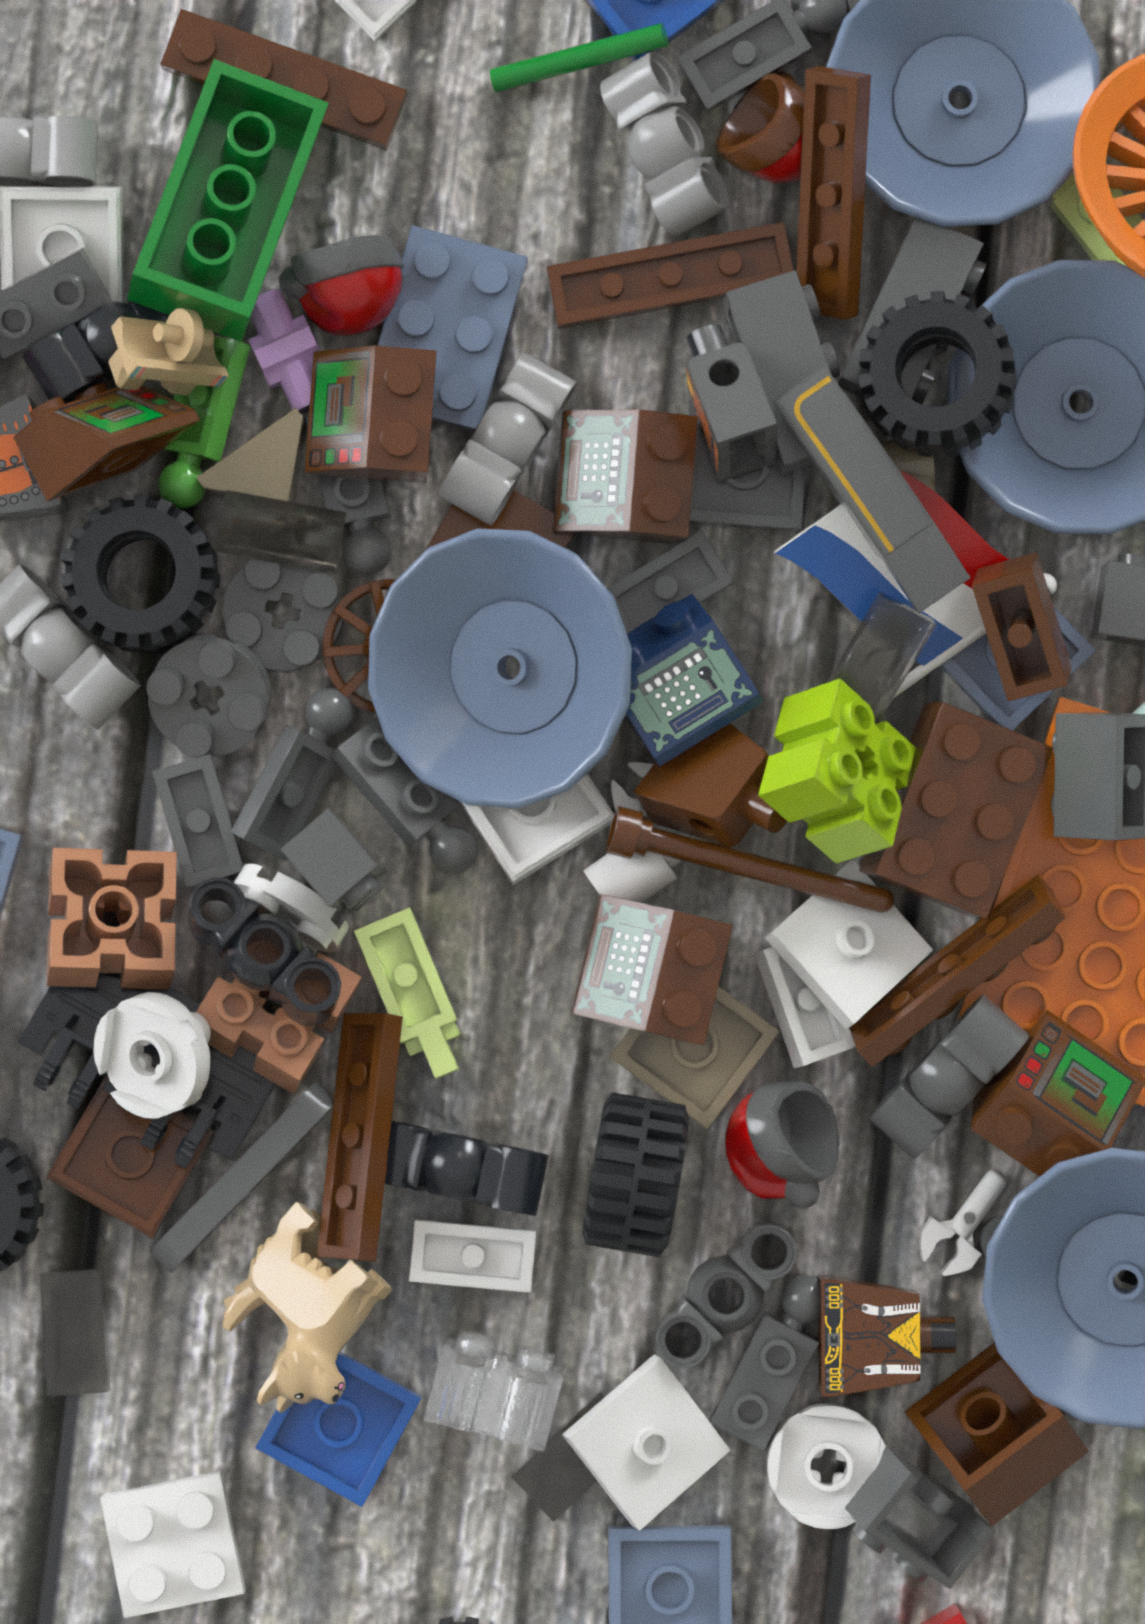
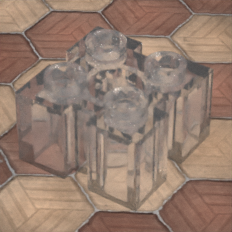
[423,1330,564,1451]

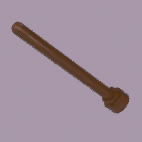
[605,806,894,913]

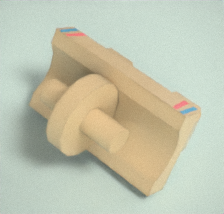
[108,308,229,396]

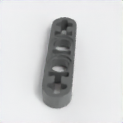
[150,1082,334,1273]

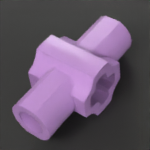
[249,289,320,414]

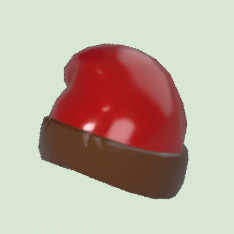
[715,71,805,183]

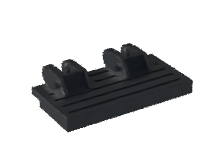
[18,973,276,1169]

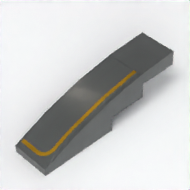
[773,366,971,613]

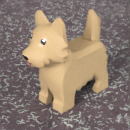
[223,1201,393,1413]

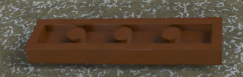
[160,9,408,151]
[796,66,871,320]
[547,222,794,329]
[849,874,1065,1067]
[316,1013,403,1262]

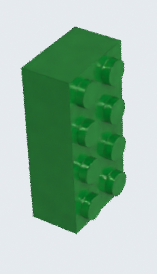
[127,59,329,342]

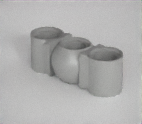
[600,51,731,237]
[0,115,98,186]
[438,352,577,526]
[0,564,141,729]

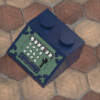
[624,594,764,767]

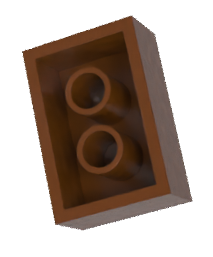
[859,702,1053,919]

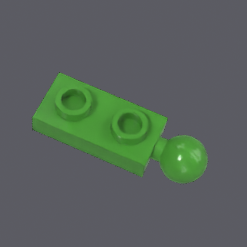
[158,336,251,509]

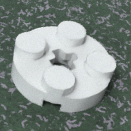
[234,864,349,954]
[94,992,211,1118]
[766,1403,886,1529]

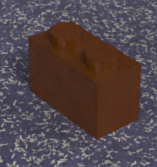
[972,552,1072,702]

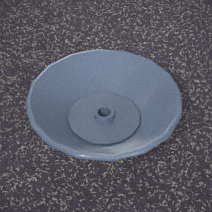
[826,0,1100,227]
[947,260,1145,535]
[368,528,632,809]
[982,1148,1145,1429]

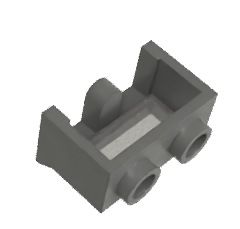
[845,1446,995,1589]

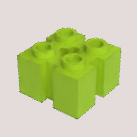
[758,679,916,864]

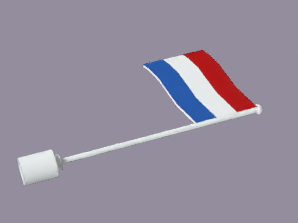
[583,469,1057,903]

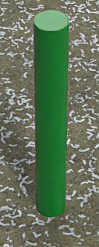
[490,23,668,92]

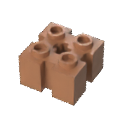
[46,848,177,990]
[196,940,362,1095]

